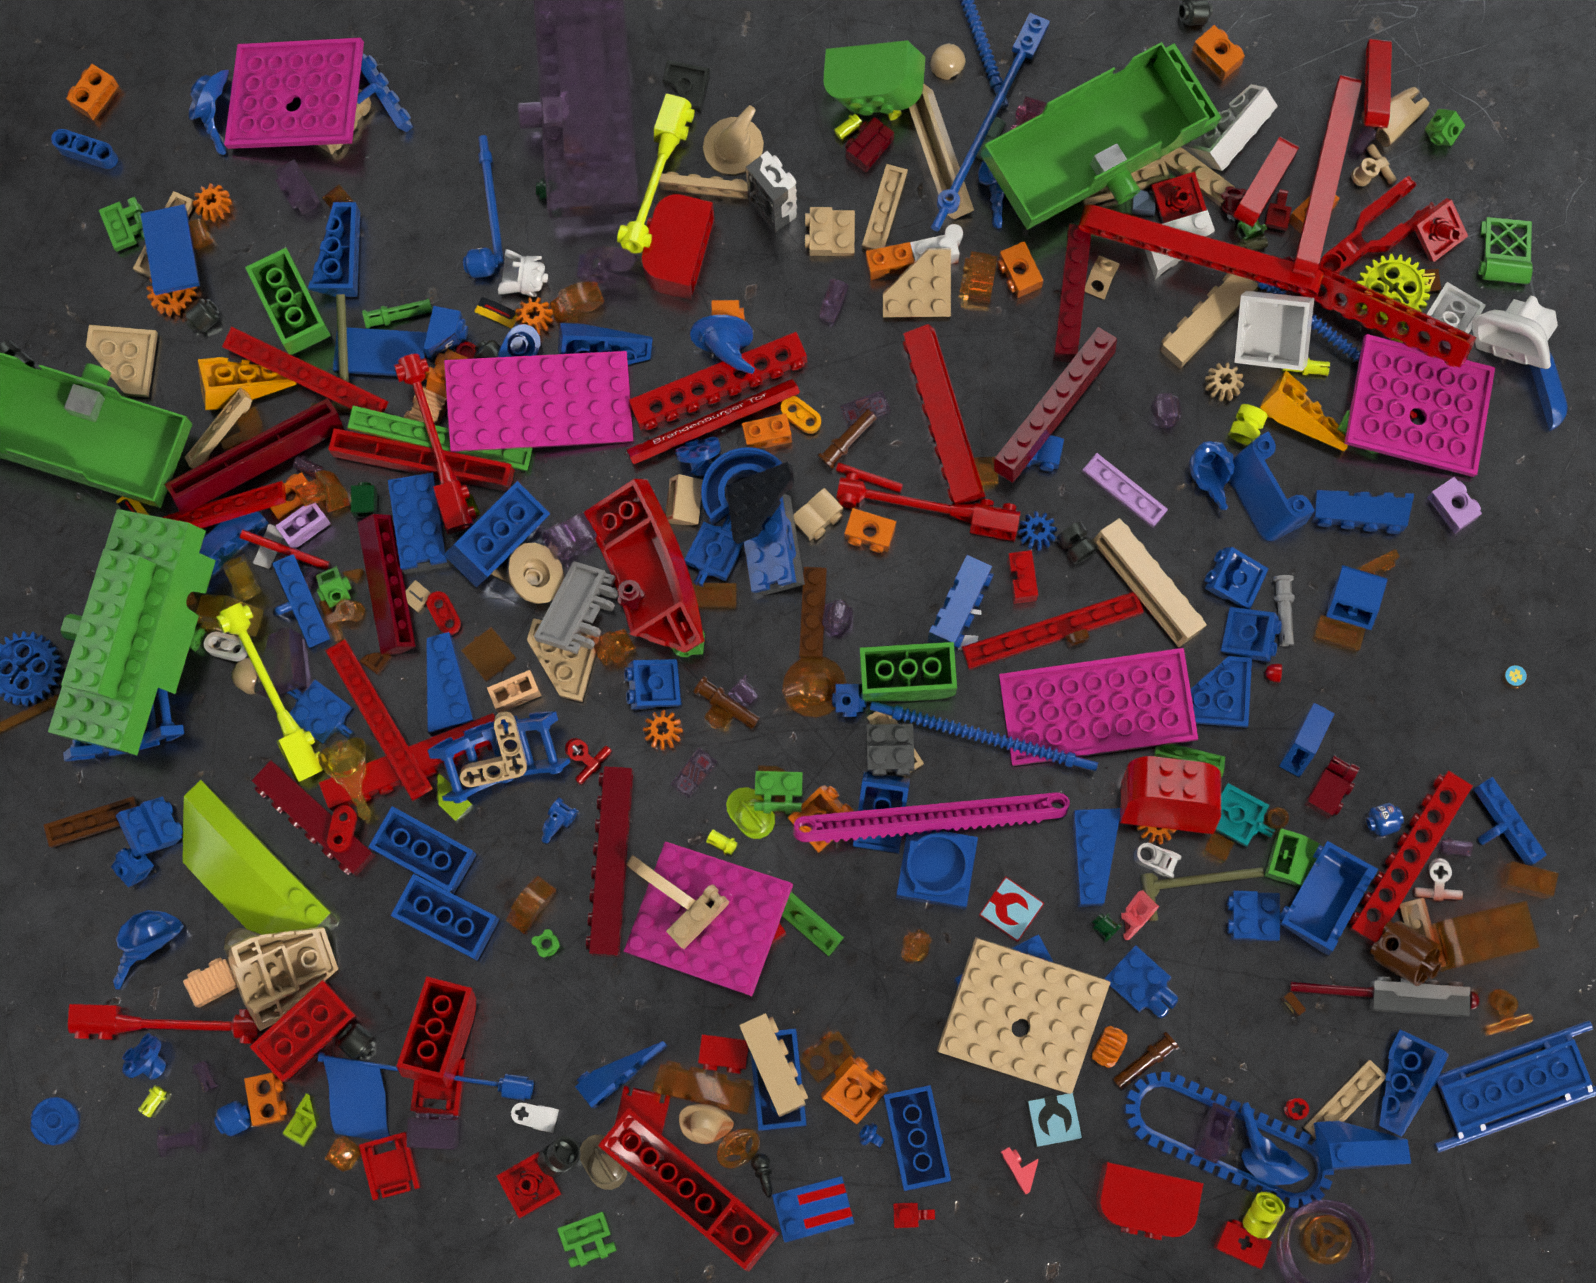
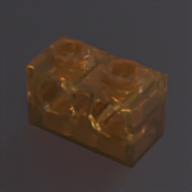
[800,1031,856,1084]

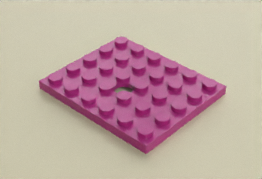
[224,38,364,149]
[1344,334,1495,477]
[624,841,793,996]

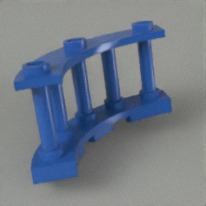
[63,688,184,762]
[428,711,571,803]

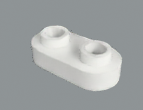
[204,632,248,661]

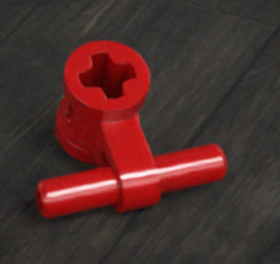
[565,738,612,784]

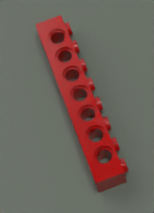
[1300,265,1477,368]
[629,332,807,430]
[1348,771,1473,945]

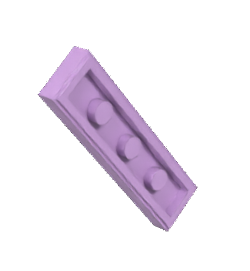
[1082,453,1168,528]

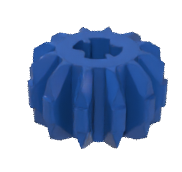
[1018,511,1057,551]

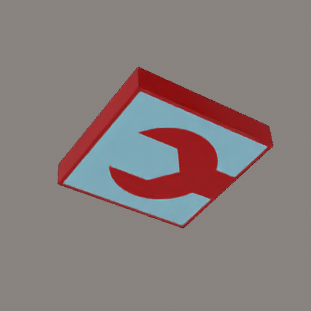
[979,876,1044,943]

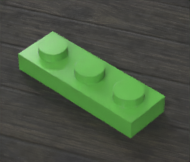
[1154,744,1225,777]
[782,892,844,956]

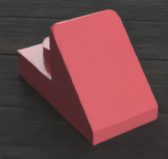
[1000,1147,1038,1195]

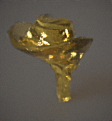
[318,737,371,820]

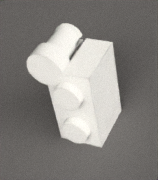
[910,224,963,264]

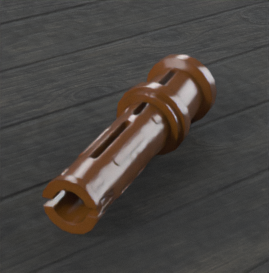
[818,408,877,469]
[693,676,760,730]
[1113,1031,1179,1091]

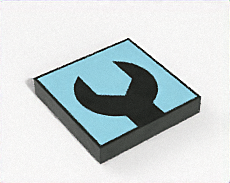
[1026,1091,1083,1148]

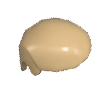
[930,43,966,80]
[231,658,270,694]

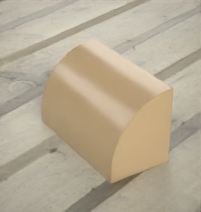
[665,474,703,525]

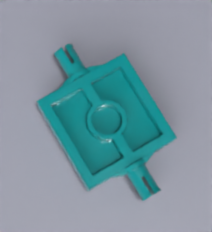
[1216,783,1275,847]

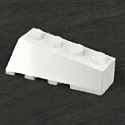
[1182,84,1278,171]

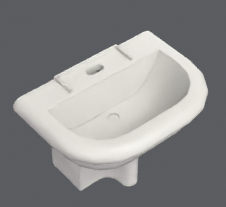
[1472,296,1558,369]

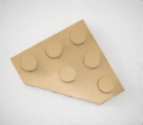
[883,248,951,317]
[86,325,158,398]
[527,618,601,702]

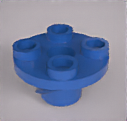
[675,437,721,476]
[122,1033,166,1080]

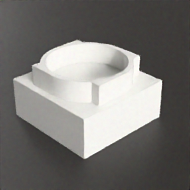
[1234,291,1314,371]

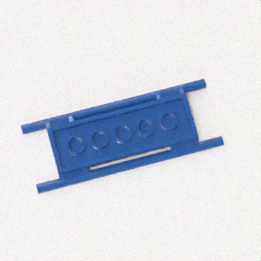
[1433,1021,1596,1153]

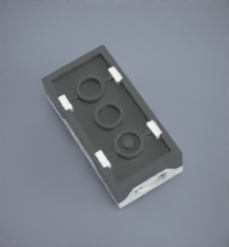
[746,151,797,233]

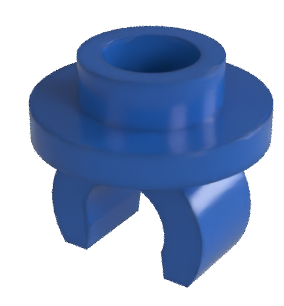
[859,1123,885,1148]

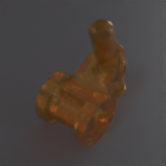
[319,599,365,643]
[1485,989,1533,1035]

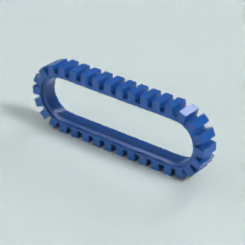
[1124,1072,1334,1208]

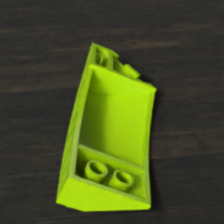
[183,780,331,935]

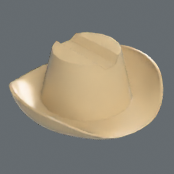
[679,1104,734,1144]

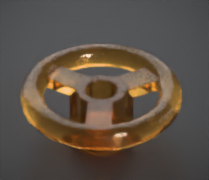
[717,1128,760,1168]
[1303,1215,1352,1264]

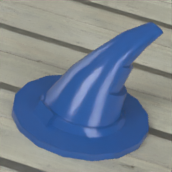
[690,315,755,374]

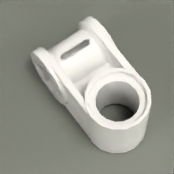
[1133,843,1182,879]
[511,1103,559,1133]

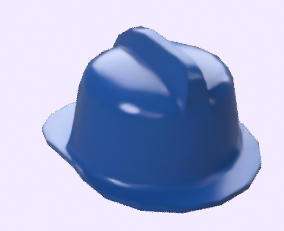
[498,324,541,357]

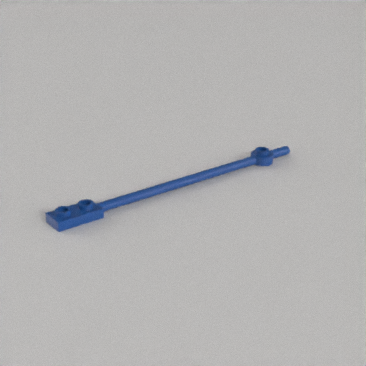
[931,13,1050,231]

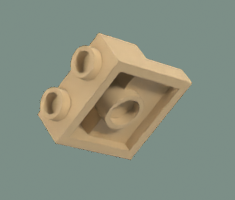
[805,207,855,256]

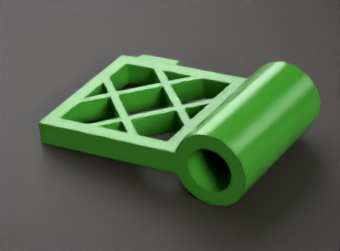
[1478,217,1533,284]

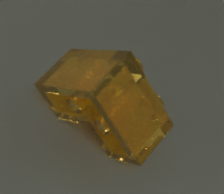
[196,595,264,637]

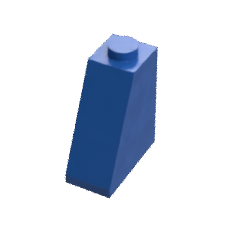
[1279,703,1334,778]

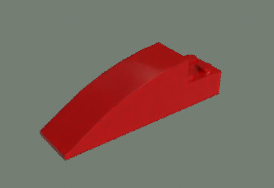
[598,1108,780,1272]

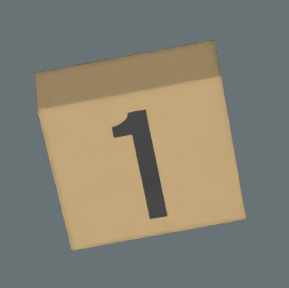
[406,580,431,613]

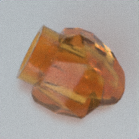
[901,929,932,962]

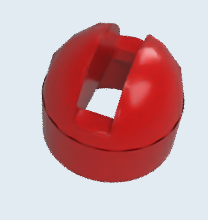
[1265,664,1282,683]

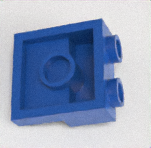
[1205,547,1269,609]
[1221,607,1282,662]
[624,659,681,710]
[116,796,182,857]
[1227,891,1280,941]

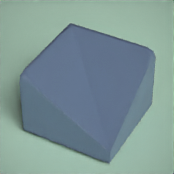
[1131,190,1155,216]

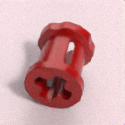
[1284,1098,1309,1121]

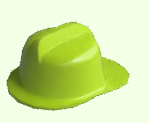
[726,787,775,839]

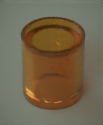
[189,219,213,248]
[1264,807,1289,831]

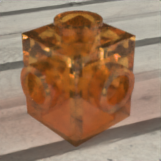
[594,629,636,666]

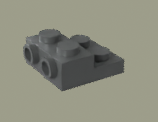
[866,724,915,776]

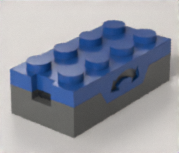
[388,472,450,574]
[744,494,805,595]

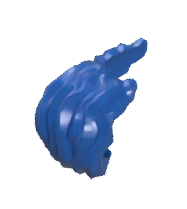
[1190,441,1235,510]

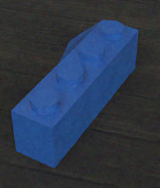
[308,202,360,297]
[1311,490,1414,534]
[199,511,268,579]

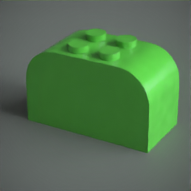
[824,40,925,115]
[245,248,331,355]
[860,642,957,703]

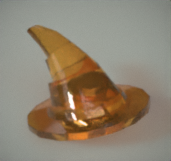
[782,657,847,718]

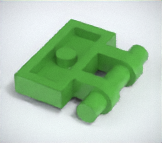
[99,197,145,252]
[754,771,803,814]
[557,1212,617,1268]

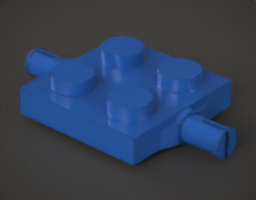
[684,516,744,587]
[286,680,354,744]

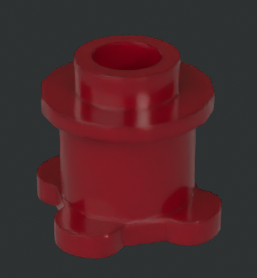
[1221,186,1247,216]
[617,580,644,610]

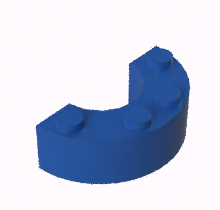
[701,447,782,525]

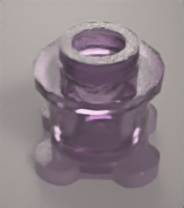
[727,674,758,705]

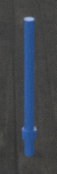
[478,135,504,264]

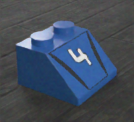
[423,306,468,363]

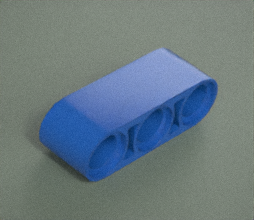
[51,129,118,169]

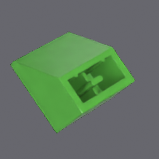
[1264,828,1321,888]

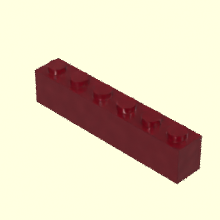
[1053,224,1091,362]
[357,514,416,654]
[251,760,376,876]

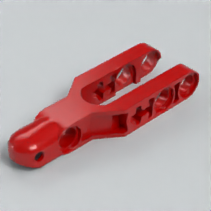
[1319,176,1435,274]

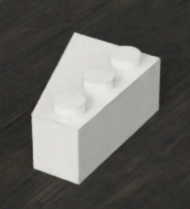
[1144,210,1215,279]

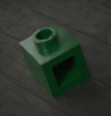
[351,482,378,518]

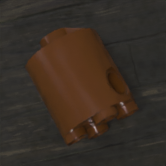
[1370,921,1442,986]

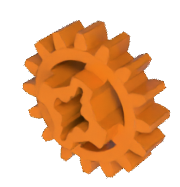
[146,278,197,317]

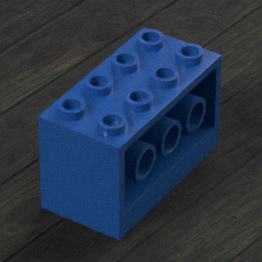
[444,481,550,588]

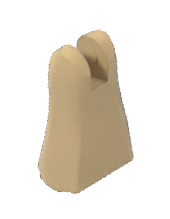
[1361,87,1429,147]

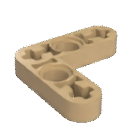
[460,711,527,787]
[626,855,696,910]

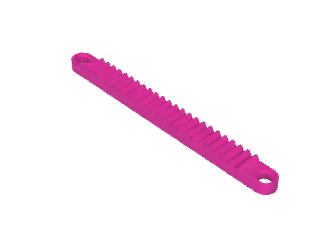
[793,793,1070,843]

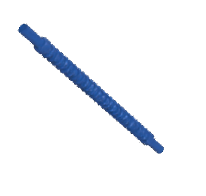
[960,0,1009,109]
[1256,281,1419,410]
[870,701,1098,771]

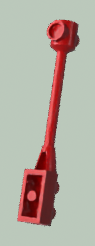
[394,354,477,535]
[836,473,1021,542]
[68,1004,262,1044]

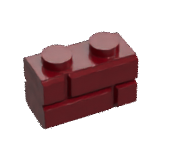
[845,117,894,172]

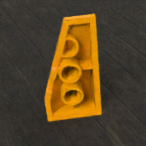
[198,357,296,410]
[1260,371,1348,451]

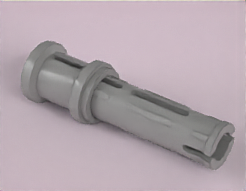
[1273,575,1295,646]

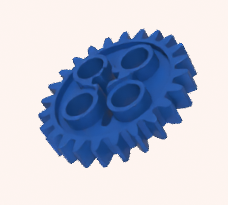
[0,631,64,706]

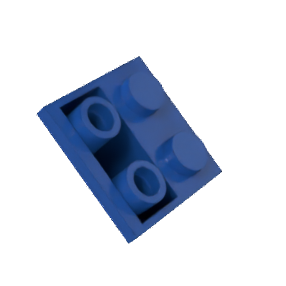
[1326,565,1387,630]

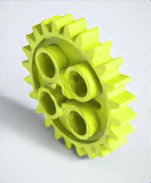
[1357,254,1431,326]

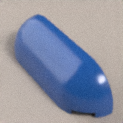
[1529,352,1568,431]

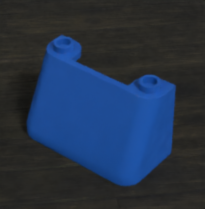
[1229,431,1315,541]
[1279,841,1378,956]

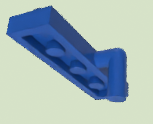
[357,54,413,132]
[271,554,330,648]
[1473,777,1547,867]

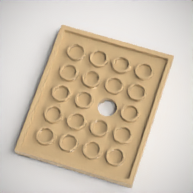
[937,937,1110,1094]

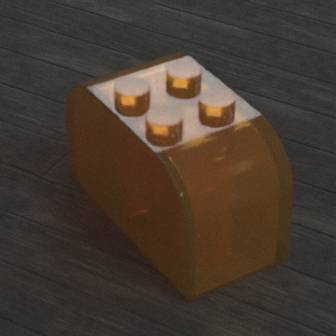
[1431,901,1540,973]

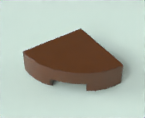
[359,652,392,676]

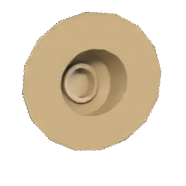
[703,105,764,175]
[491,543,564,604]

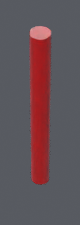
[239,529,329,570]

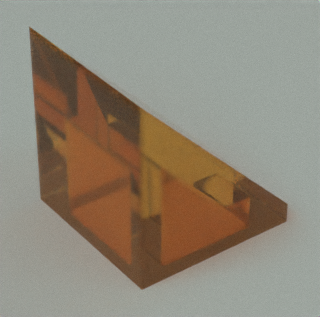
[342,568,365,584]

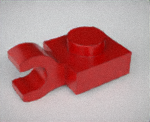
[1265,189,1292,231]
[893,1203,935,1228]

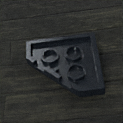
[727,461,794,544]

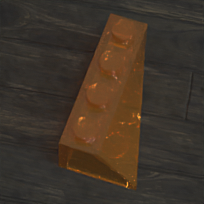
[652,1060,754,1115]

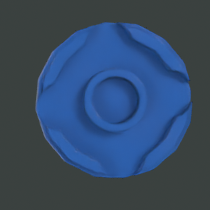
[30,1097,79,1145]

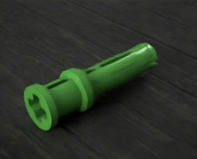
[362,299,432,329]

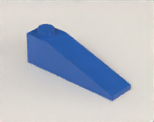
[558,323,653,365]
[1379,1029,1449,1137]
[1314,1121,1411,1171]

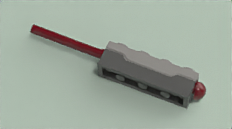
[1290,977,1480,1017]

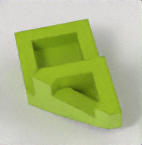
[436,773,472,821]
[283,1093,316,1147]

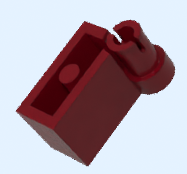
[1304,755,1360,819]

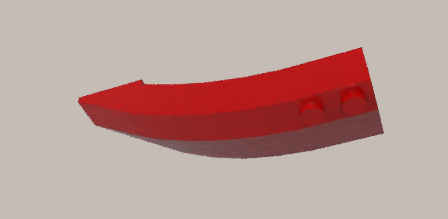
[582,479,704,653]

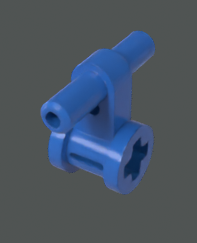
[541,797,579,843]

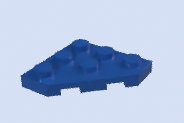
[1190,656,1252,728]

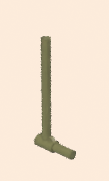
[311,294,352,413]
[1140,867,1264,922]

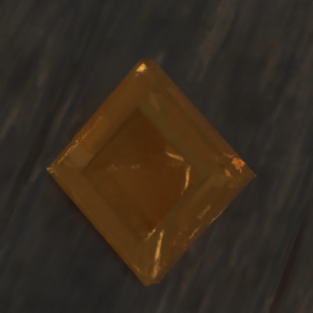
[322,184,353,209]
[704,705,733,729]

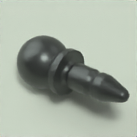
[751,1153,772,1198]

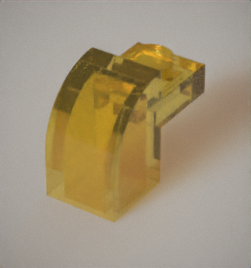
[223,554,262,601]

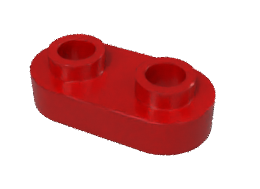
[426,591,461,635]
[327,806,357,853]

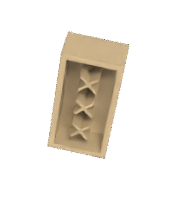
[739,1013,808,1117]

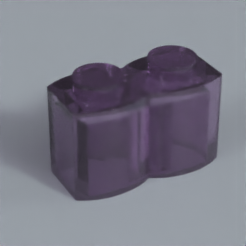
[542,513,597,560]

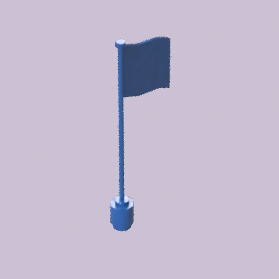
[318,1052,534,1143]

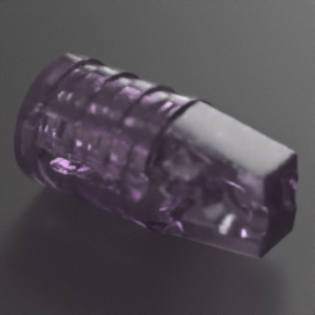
[820,279,849,322]

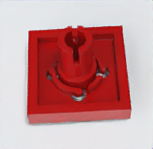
[1151,171,1207,224]
[1412,198,1468,262]
[496,1152,562,1218]

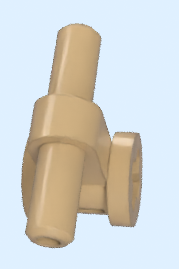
[1351,144,1397,187]

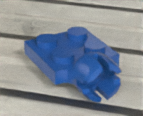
[1105,945,1178,1018]

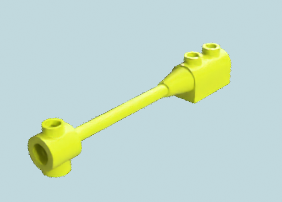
[617,94,695,253]
[216,603,325,783]

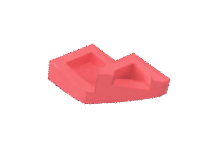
[1121,890,1159,940]

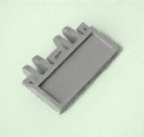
[534,561,619,654]

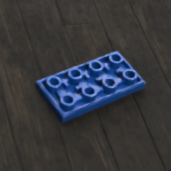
[141,204,200,295]
[333,328,427,376]

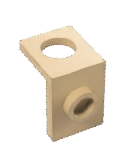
[1085,256,1120,299]

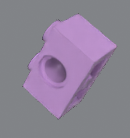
[1427,477,1482,534]
[275,499,331,549]

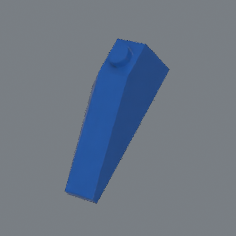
[575,1041,667,1109]

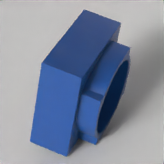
[896,830,978,910]

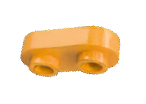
[781,396,821,434]

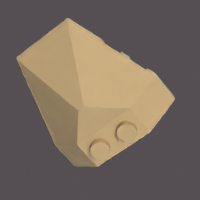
[228,927,338,1031]

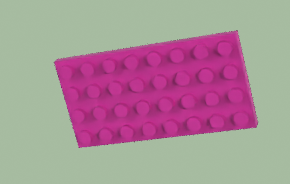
[444,351,633,452]
[999,648,1198,766]

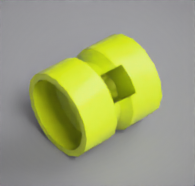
[1228,404,1268,446]
[1243,1192,1285,1239]

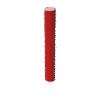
[836,462,903,492]

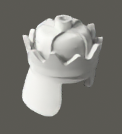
[498,249,548,297]

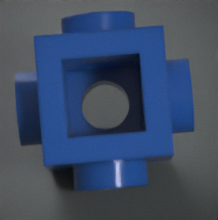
[832,684,867,717]
[111,848,154,888]

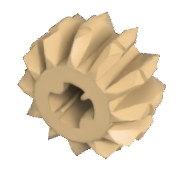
[1205,362,1244,402]

